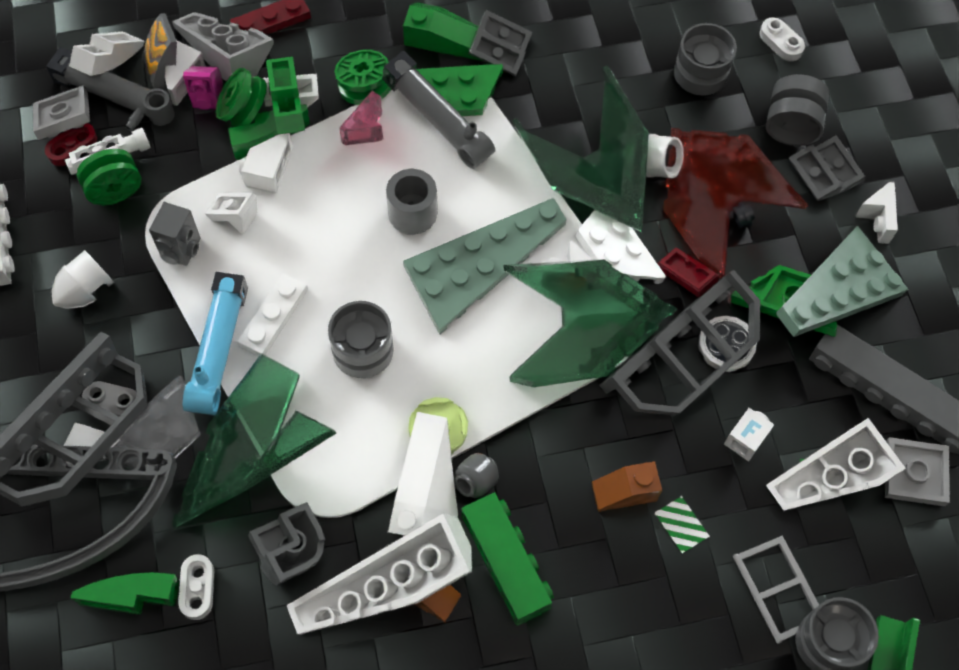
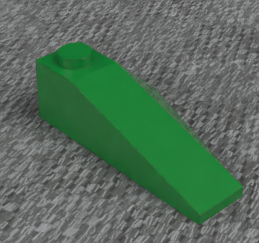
[403,3,482,61]

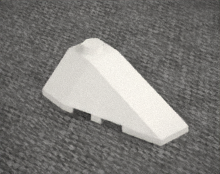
[388,412,458,535]
[766,418,906,511]

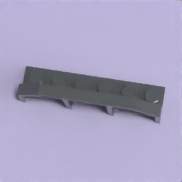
[599,270,760,415]
[0,332,148,506]

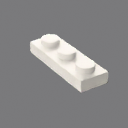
[237,273,308,359]

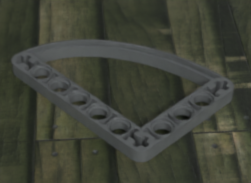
[0,444,177,591]

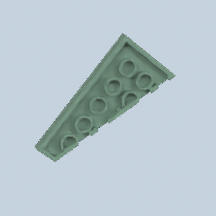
[403,198,567,335]
[776,225,909,337]

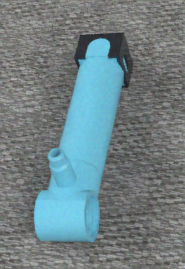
[182,272,248,415]

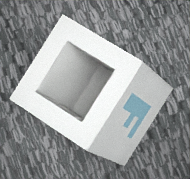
[724,408,774,461]

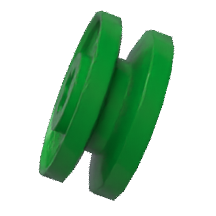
[334,50,391,105]
[215,68,267,127]
[76,148,142,205]

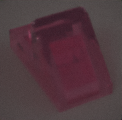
[339,91,383,146]

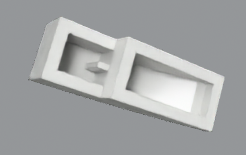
[69,32,144,76]

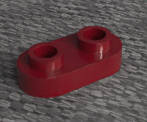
[45,123,97,166]

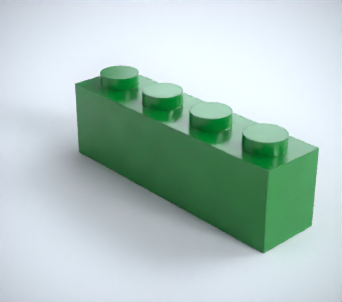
[461,492,554,626]

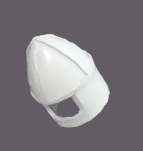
[625,134,684,178]
[51,250,114,309]

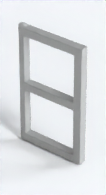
[733,535,819,644]

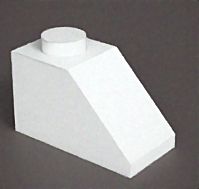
[165,40,206,106]
[239,133,293,193]

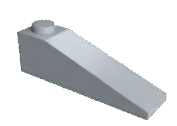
[172,12,274,81]

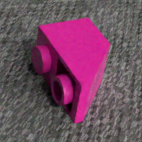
[183,66,223,110]

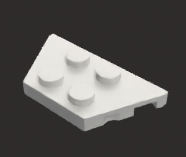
[575,195,666,284]

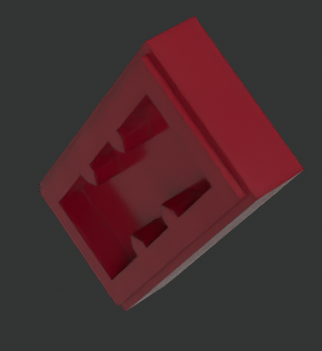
[657,247,719,298]

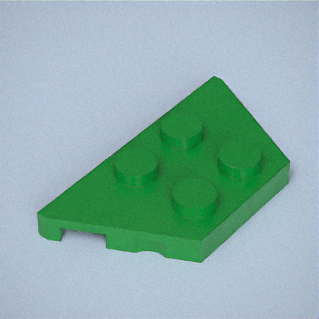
[416,64,503,116]
[731,265,837,337]

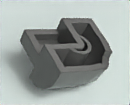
[248,502,325,586]

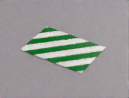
[655,496,710,553]

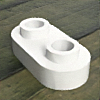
[760,18,805,61]
[178,554,215,620]

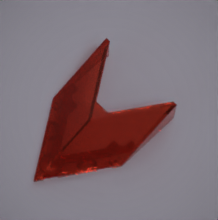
[663,128,809,279]

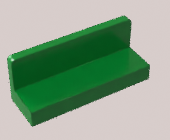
[868,615,920,670]

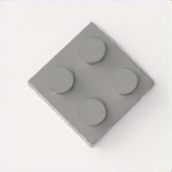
[33,85,90,140]
[885,437,950,506]

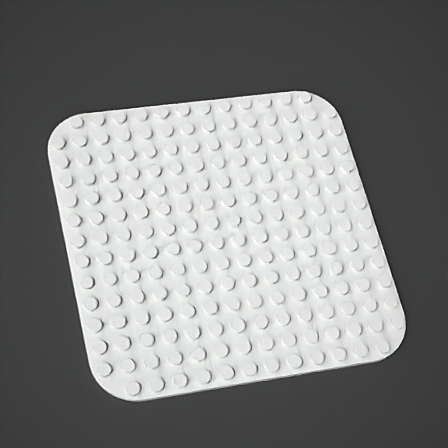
[145,89,642,518]

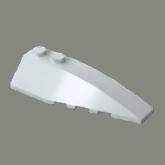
[287,513,472,635]

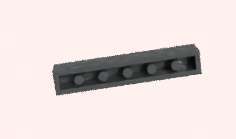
[809,325,959,454]

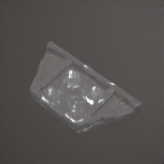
[99,375,201,471]

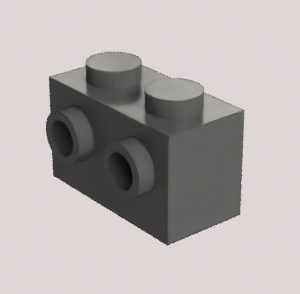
[149,202,201,266]

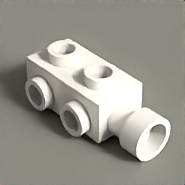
[65,128,151,175]

